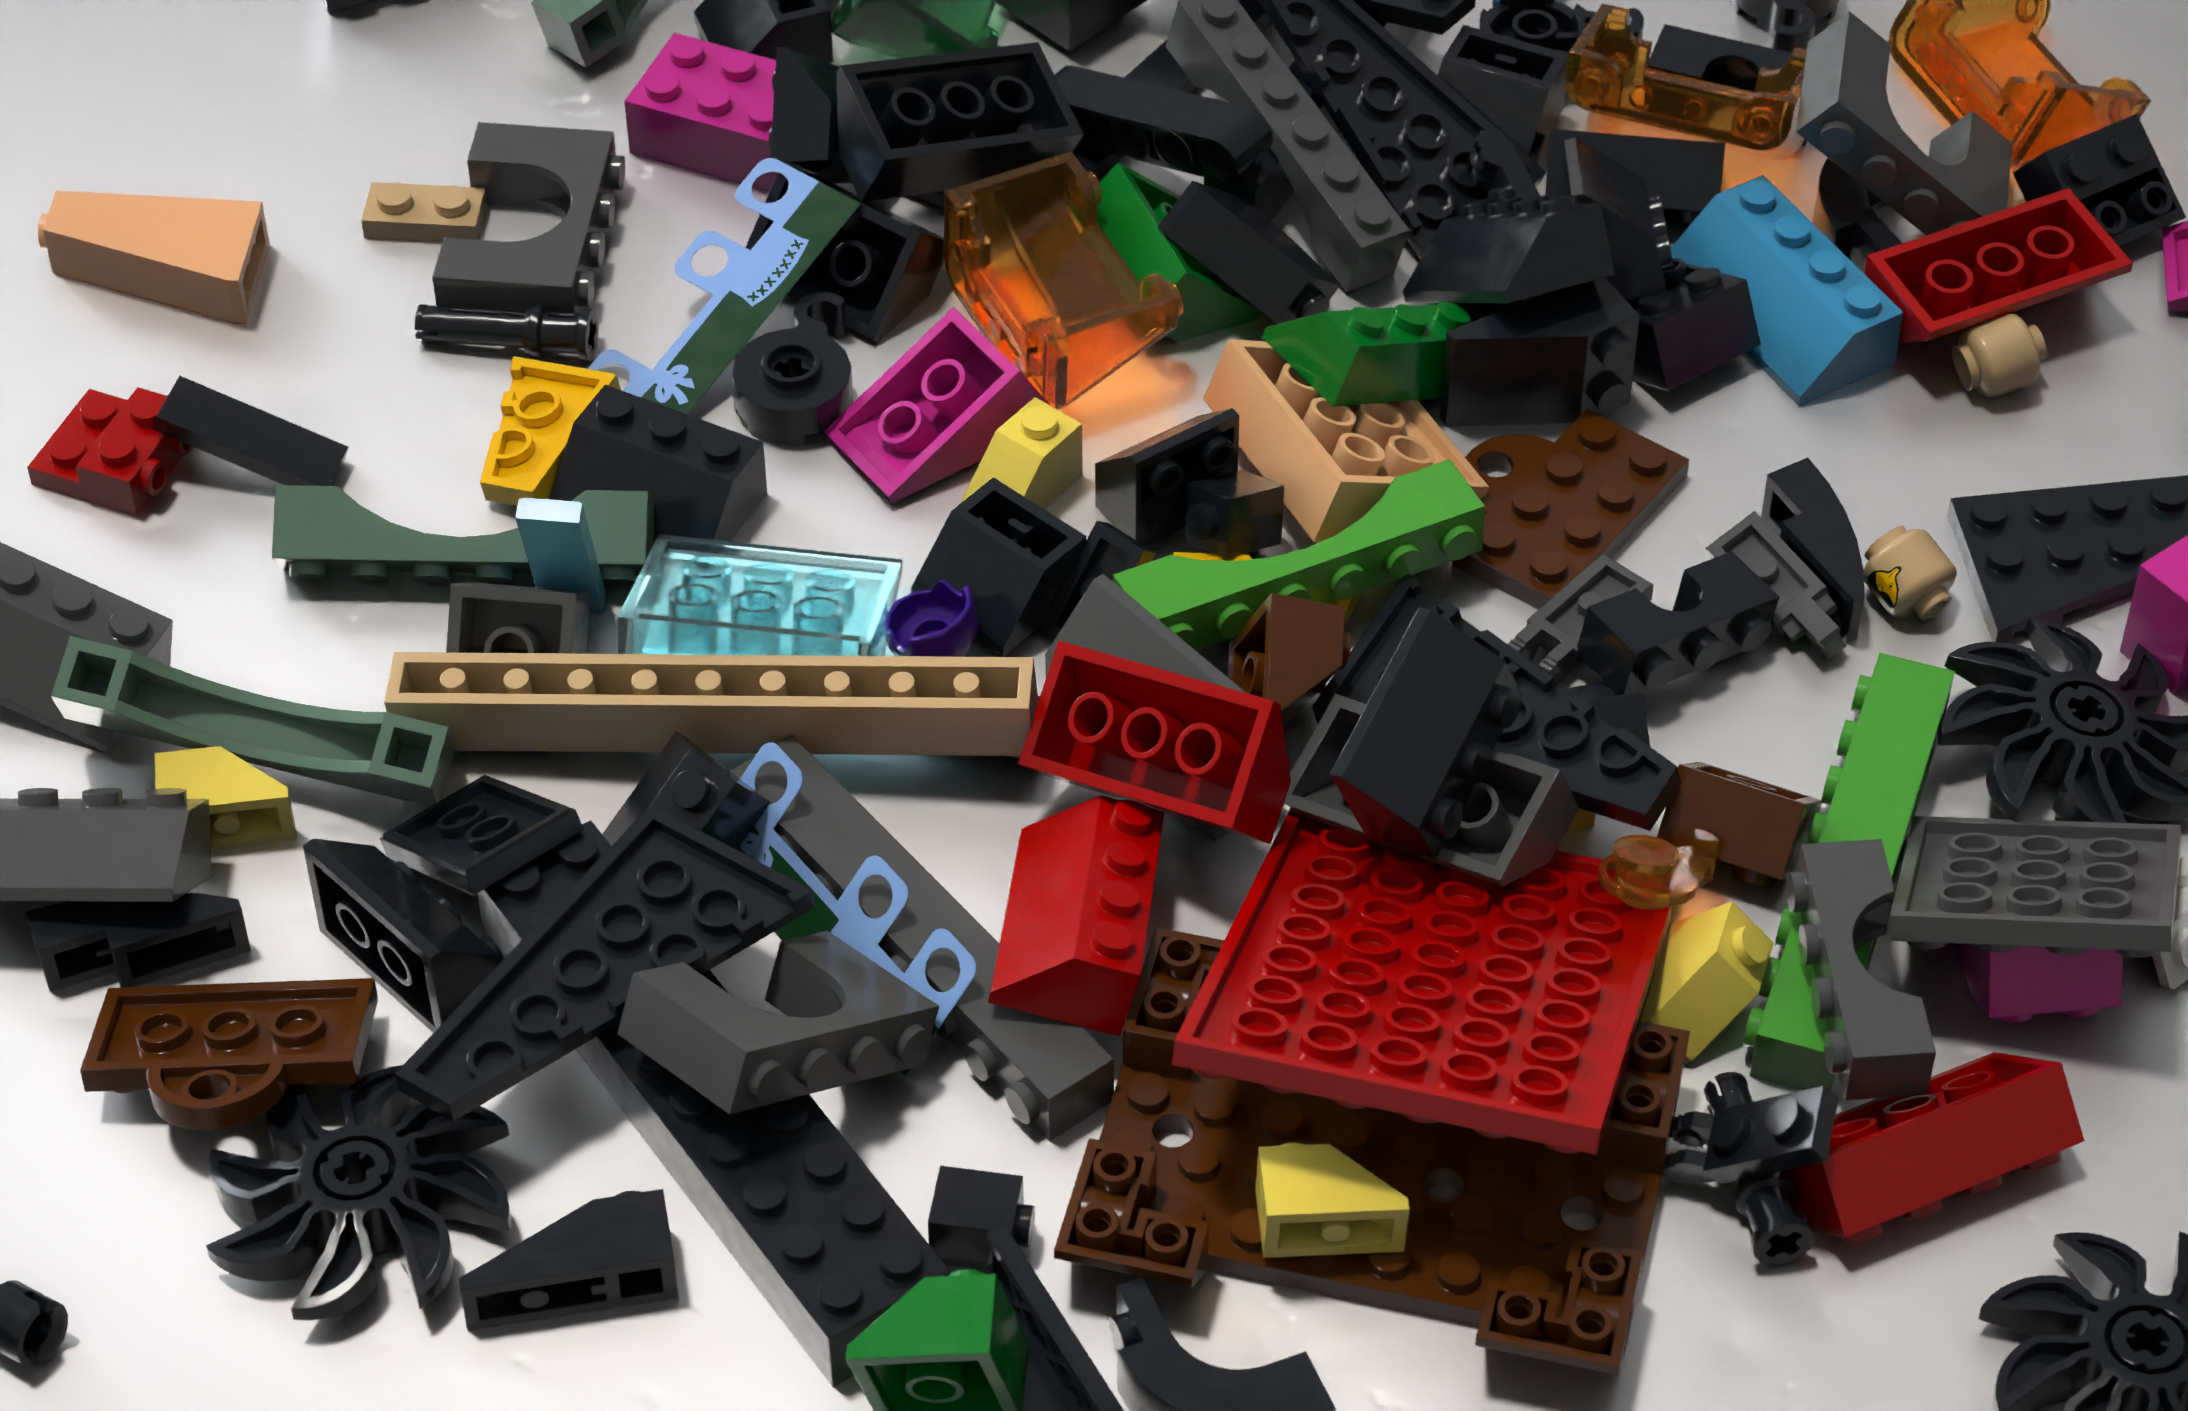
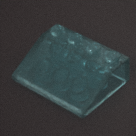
[618,534,903,656]

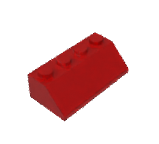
[1864,188,2133,343]
[1018,640,1291,844]
[988,795,1165,1037]
[1784,1052,2085,1243]

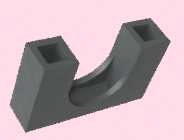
[1796,11,2012,235]
[432,122,625,314]
[617,931,939,1114]

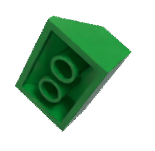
[1073,163,1262,342]
[1262,302,1471,407]

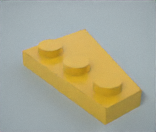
[480,356,621,506]

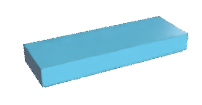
[515,498,606,613]

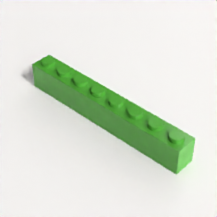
[1743,653,1955,1091]

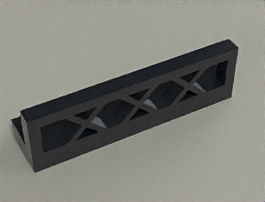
[977,1224,1124,1411]

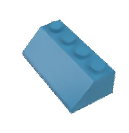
[1671,175,1904,406]

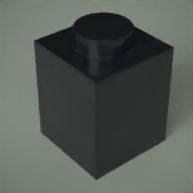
[1185,469,1284,558]
[928,1166,1035,1269]

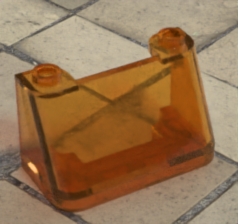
[1888,0,2152,169]
[1565,3,1807,160]
[944,151,1183,410]

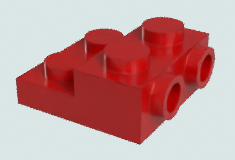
[27,387,194,517]

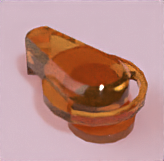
[1597,829,1719,910]

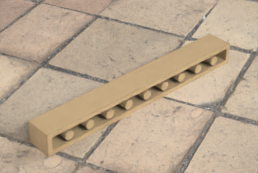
[384,652,1039,756]

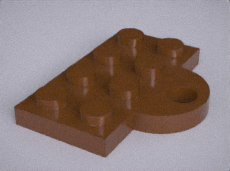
[1452,409,1689,610]
[80,978,378,1130]

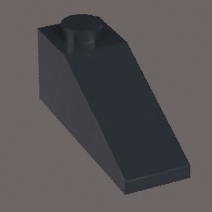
[459,1189,679,1331]

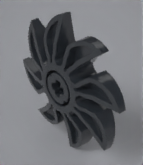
[1937,618,2188,823]
[205,1065,511,1320]
[1978,1231,2188,1411]

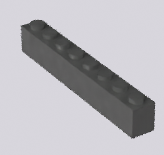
[730,735,1114,1141]

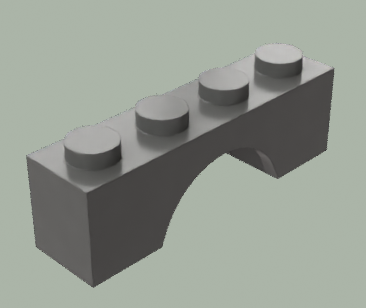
[1786,839,1936,1100]

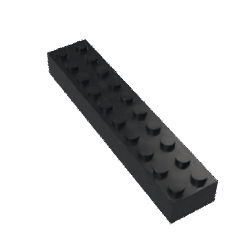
[477,820,951,1388]

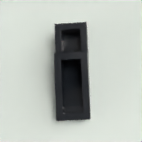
[1761,458,1865,643]
[25,893,251,992]

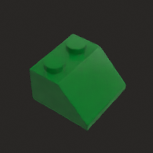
[846,1269,1028,1411]

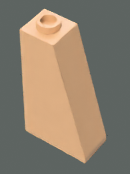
[38,191,270,324]

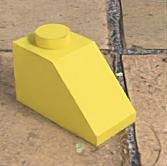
[960,397,1083,509]
[155,746,297,849]
[1640,901,1774,1064]
[1255,1143,1410,1258]

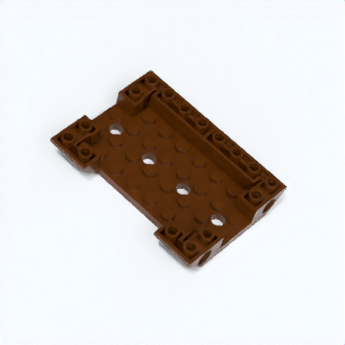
[1054,927,1690,1375]

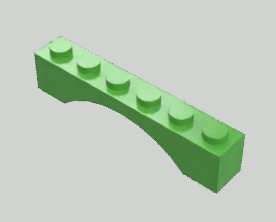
[1113,459,1485,651]

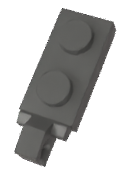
[1705,511,1847,661]

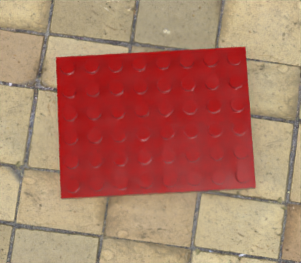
[1172,811,1680,1155]

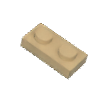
[361,182,487,242]

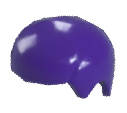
[884,579,979,657]

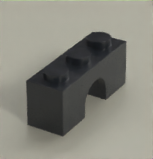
[1642,24,1807,146]
[1577,551,1780,696]

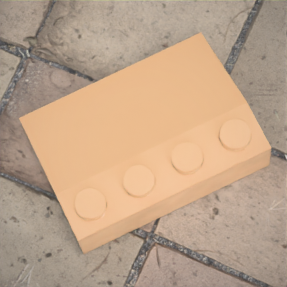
[1203,339,1489,543]

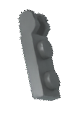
[1508,554,1654,686]

